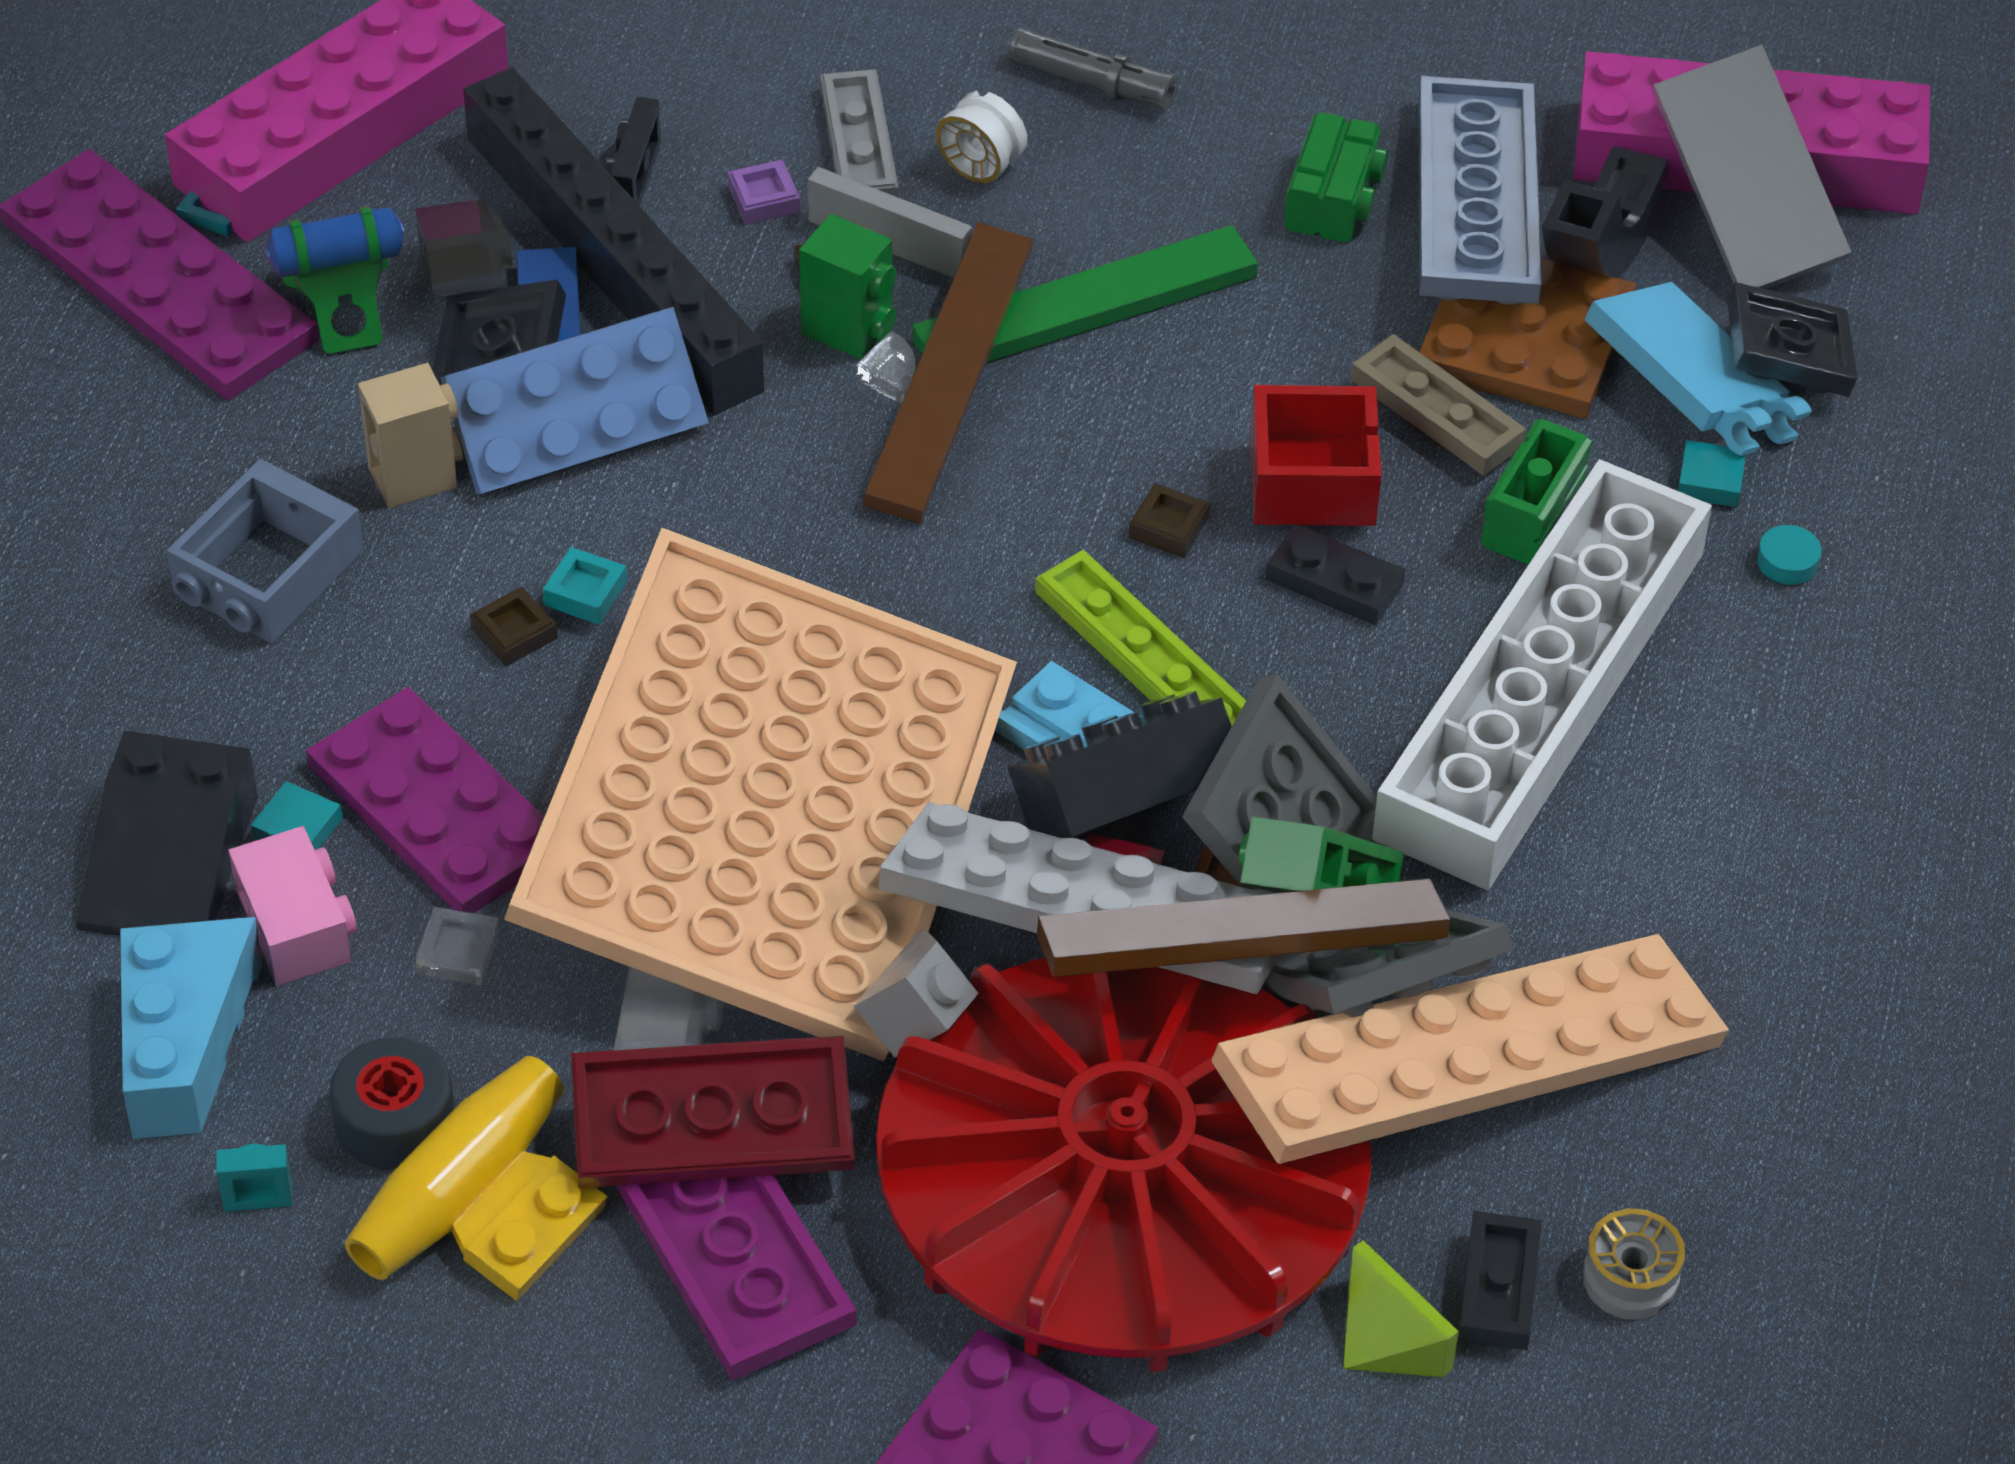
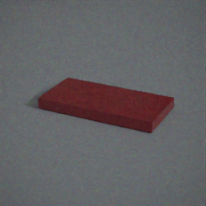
[571,1036,854,1188]

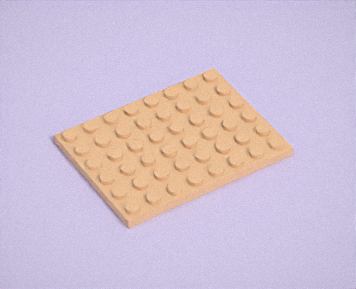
[504,528,1017,1061]

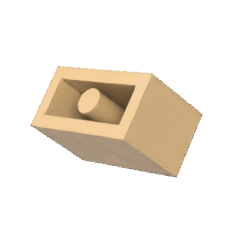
[358,363,463,509]

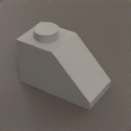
[854,929,978,1058]

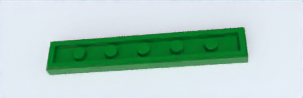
[912,225,1258,362]

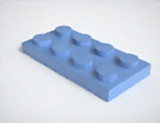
[440,307,709,494]

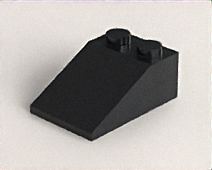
[76,730,258,936]

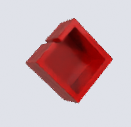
[1250,385,1382,526]

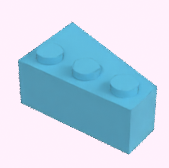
[120,917,263,1139]

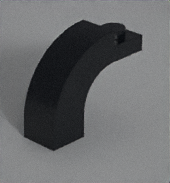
[1542,146,1669,278]

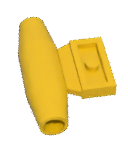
[345,1056,607,1301]

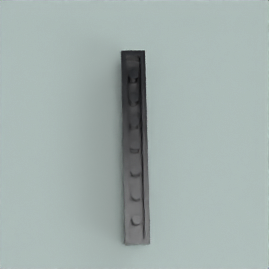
[463,67,764,416]

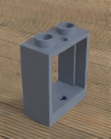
[166,458,364,644]

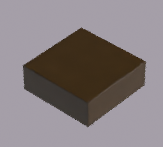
[1129,483,1210,558]
[470,587,558,667]

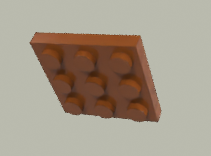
[1419,258,1637,419]

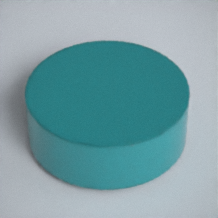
[1757,525,1822,585]

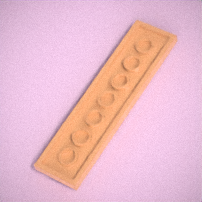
[1211,934,1729,1164]

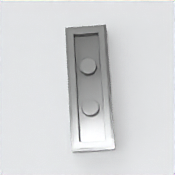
[820,69,899,198]
[808,167,972,278]

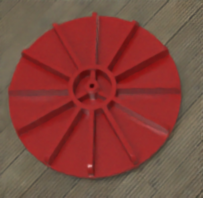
[876,958,1371,1373]

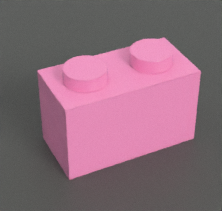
[228,826,357,986]

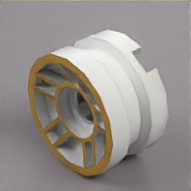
[936,90,1027,183]

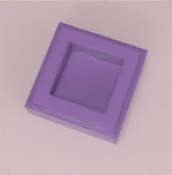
[727,159,800,225]

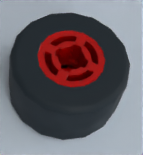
[330,1037,455,1170]

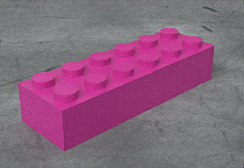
[165,0,509,243]
[1573,51,1930,214]

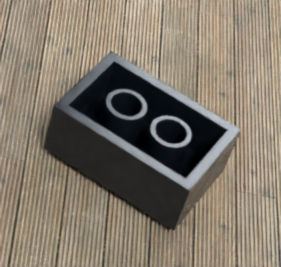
[1007,691,1232,838]

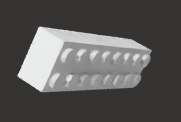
[1372,459,1712,891]

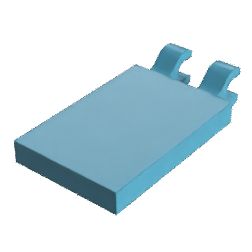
[1584,282,1812,456]

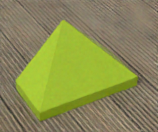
[1343,1240,1459,1377]

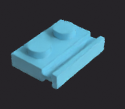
[995,661,1141,749]

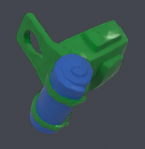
[266,206,404,354]

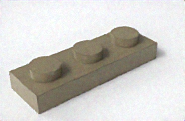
[1351,334,1526,476]

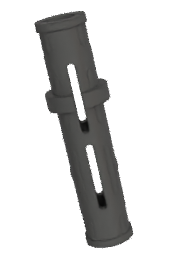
[1009,27,1178,110]

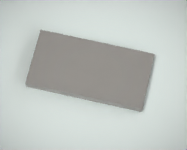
[1652,45,1852,289]

